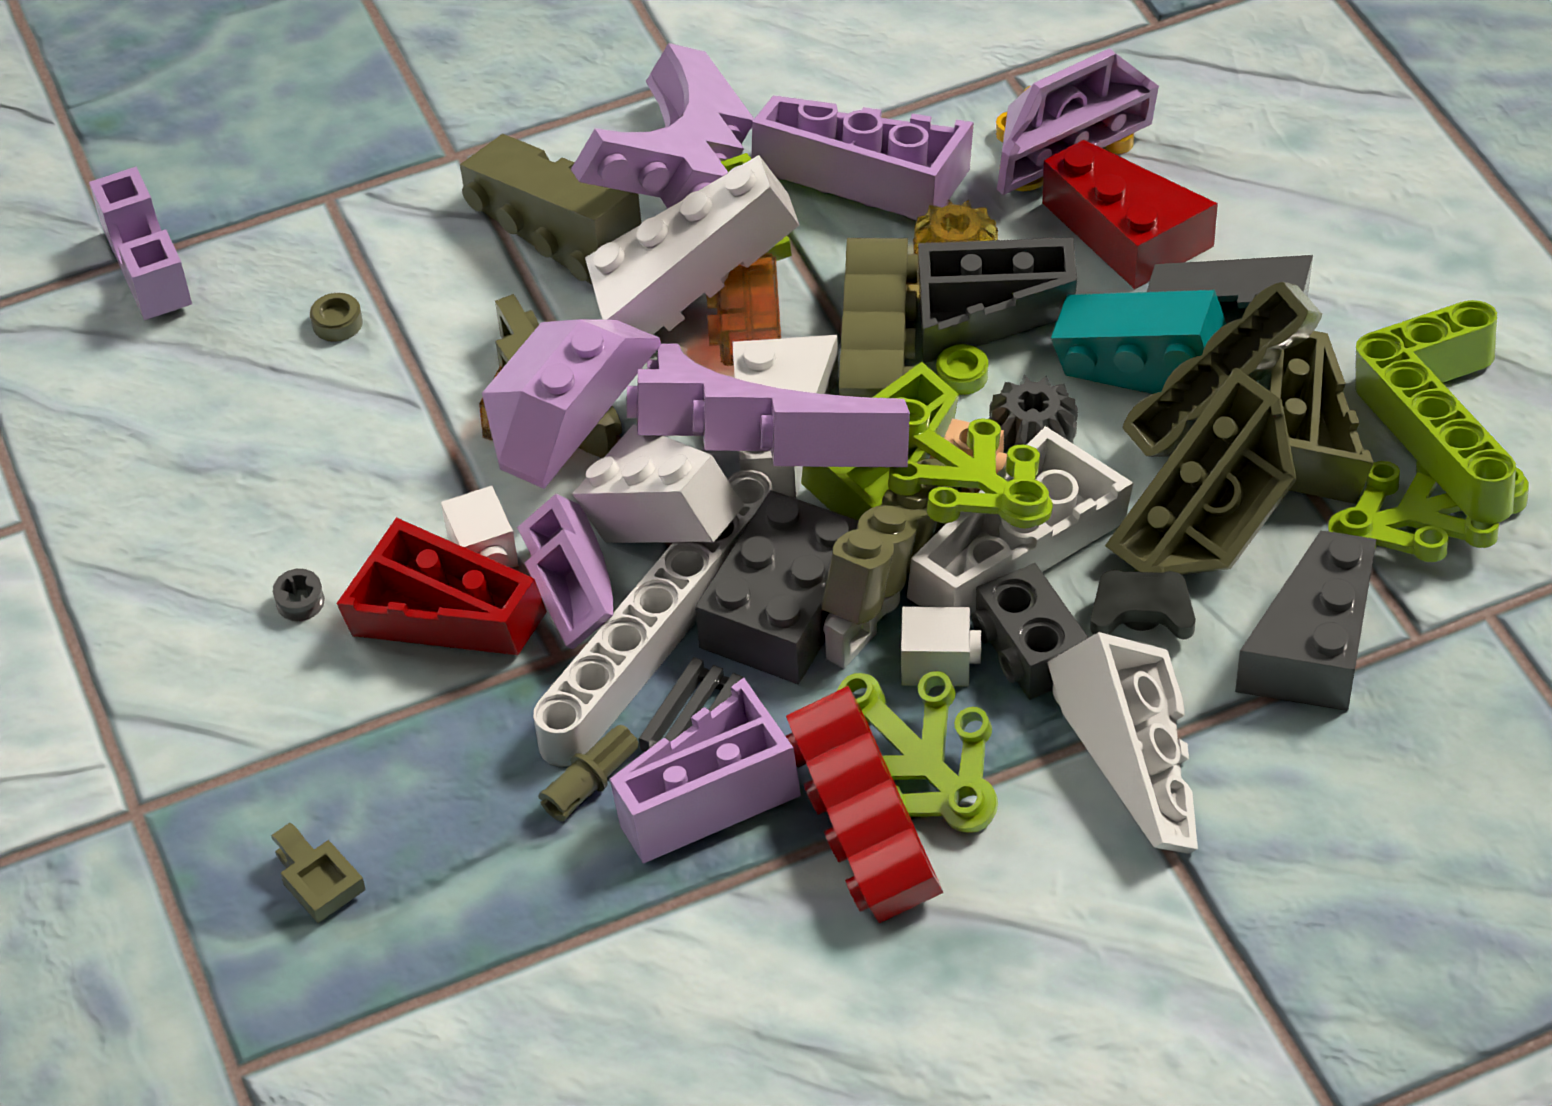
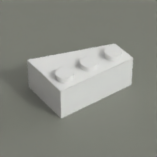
[732,335,839,498]
[572,424,744,543]

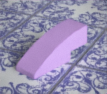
[517,494,613,649]

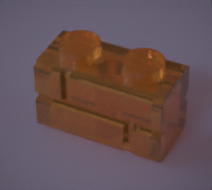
[706,253,781,366]

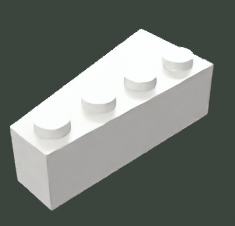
[585,155,799,335]
[907,426,1133,615]

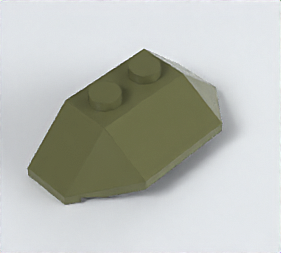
[1105,367,1297,575]

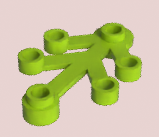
[888,399,1053,529]
[1328,460,1529,562]
[837,671,998,833]

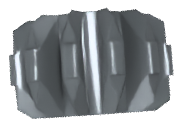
[988,374,1078,453]

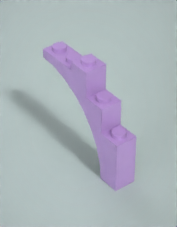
[571,43,754,209]
[627,344,910,467]

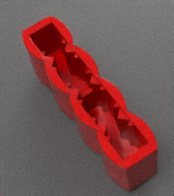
[786,686,944,923]

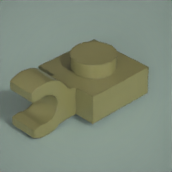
[271,822,366,923]

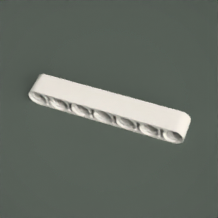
[533,470,772,767]

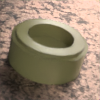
[310,293,363,342]

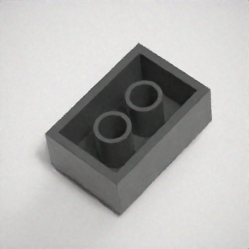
[695,490,858,685]

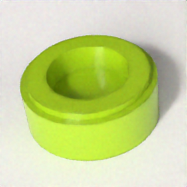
[936,344,988,395]

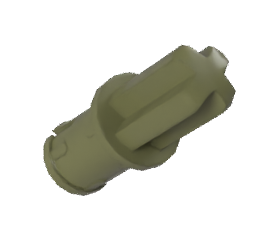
[538,725,639,822]

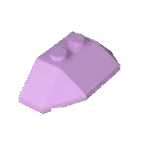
[997,48,1159,195]
[482,319,661,489]

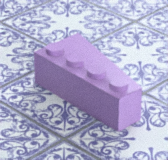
[751,95,974,224]

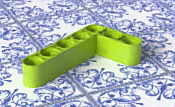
[1355,300,1516,524]

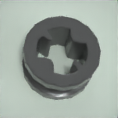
[272,569,325,621]

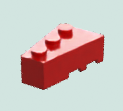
[336,517,547,655]

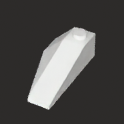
[1047,632,1198,854]

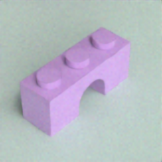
[89,166,192,320]

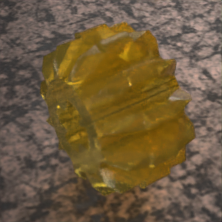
[913,199,998,254]

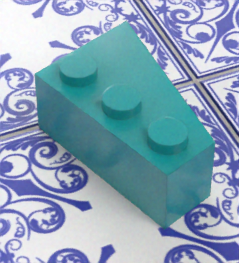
[1051,290,1226,394]

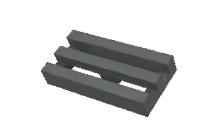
[639,657,743,752]

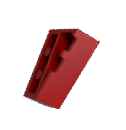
[1042,140,1218,289]

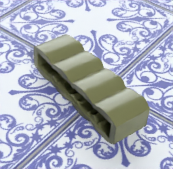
[839,238,918,398]
[1122,282,1322,457]
[822,458,962,625]

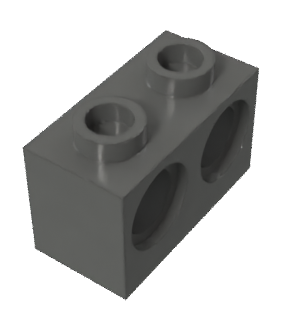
[972,563,1088,700]

